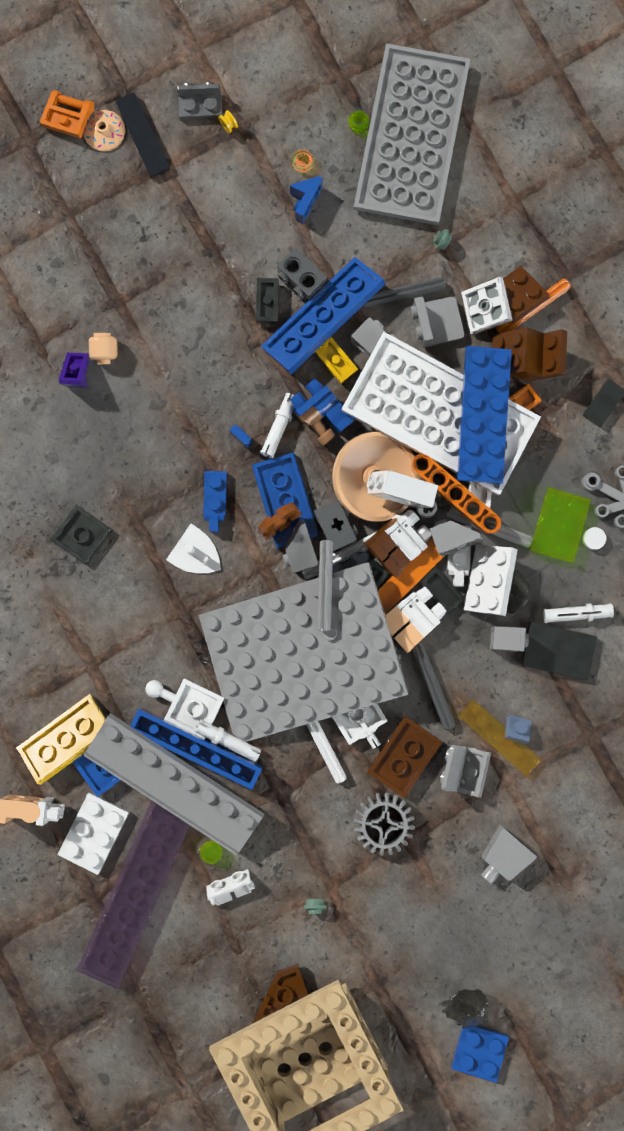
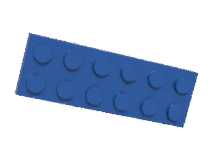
[261,257,386,374]
[457,346,512,484]

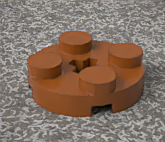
[258,502,302,540]

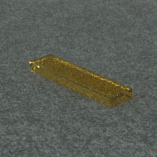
[458,699,541,777]

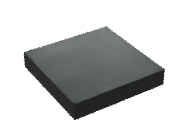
[50,504,113,566]

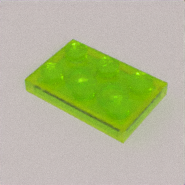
[529,487,591,564]

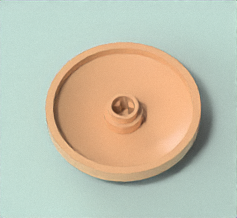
[332,432,419,522]

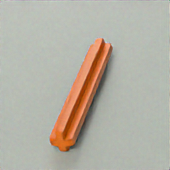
[496,279,571,334]

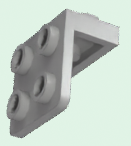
[410,296,464,348]
[440,744,491,798]

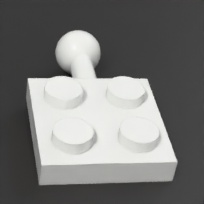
[145,678,224,739]

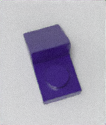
[59,352,90,388]

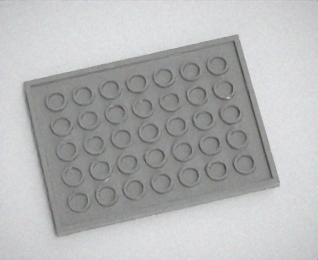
[199,562,409,742]

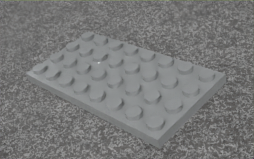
[353,43,470,226]

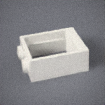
[367,470,438,508]

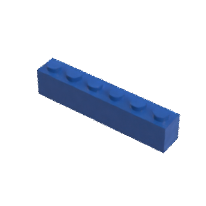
[130,708,263,790]

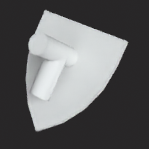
[166,524,221,574]

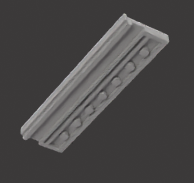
[84,713,264,855]

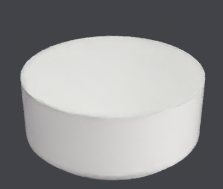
[582,527,606,550]

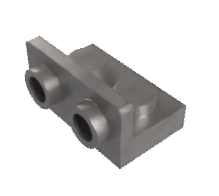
[177,82,222,121]

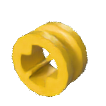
[218,110,238,134]

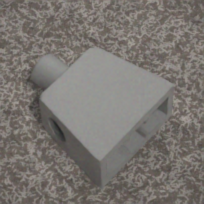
[481,825,537,884]

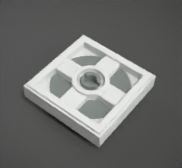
[461,277,512,335]

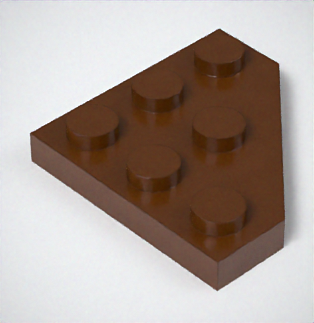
[252,964,309,1024]

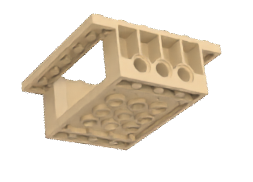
[209,980,404,1131]

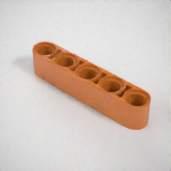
[411,454,501,534]

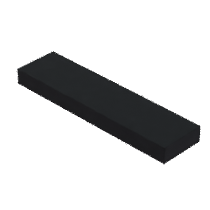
[115,92,170,178]

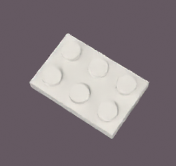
[464,545,518,616]
[57,792,130,875]

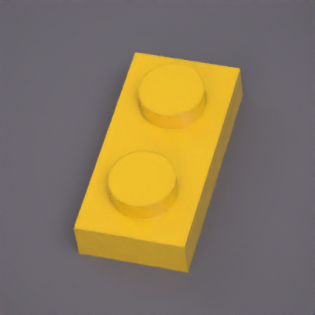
[314,337,358,385]

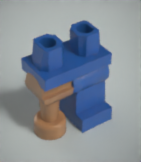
[290,379,355,446]

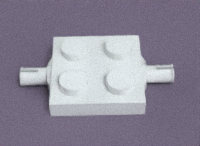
[332,704,387,749]

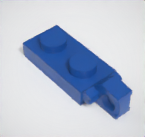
[203,471,227,533]

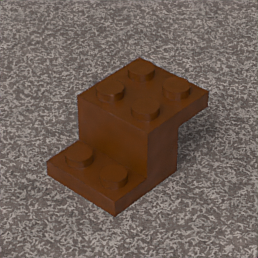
[492,327,567,382]

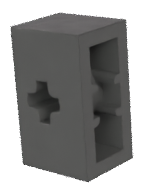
[314,500,359,553]

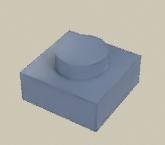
[505,715,531,744]

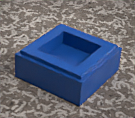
[230,425,252,449]

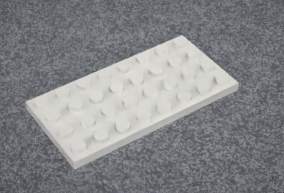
[341,332,541,496]

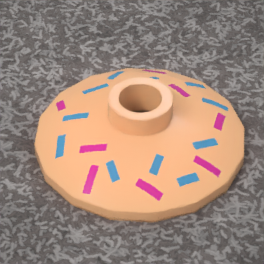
[83,110,126,152]

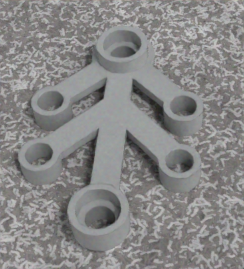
[581,465,624,529]

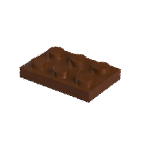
[367,716,442,798]

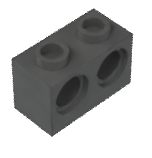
[277,247,327,302]

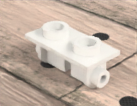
[206,869,255,906]

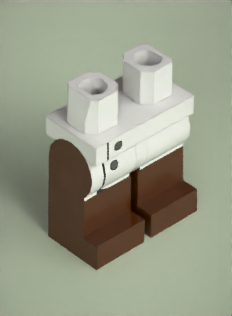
[363,510,432,578]

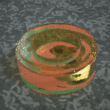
[292,150,314,174]

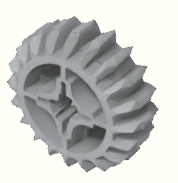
[353,792,415,856]

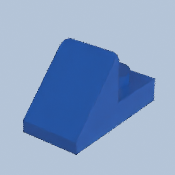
[290,176,323,224]

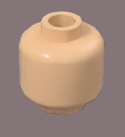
[88,333,118,364]

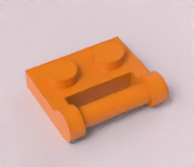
[39,90,95,139]

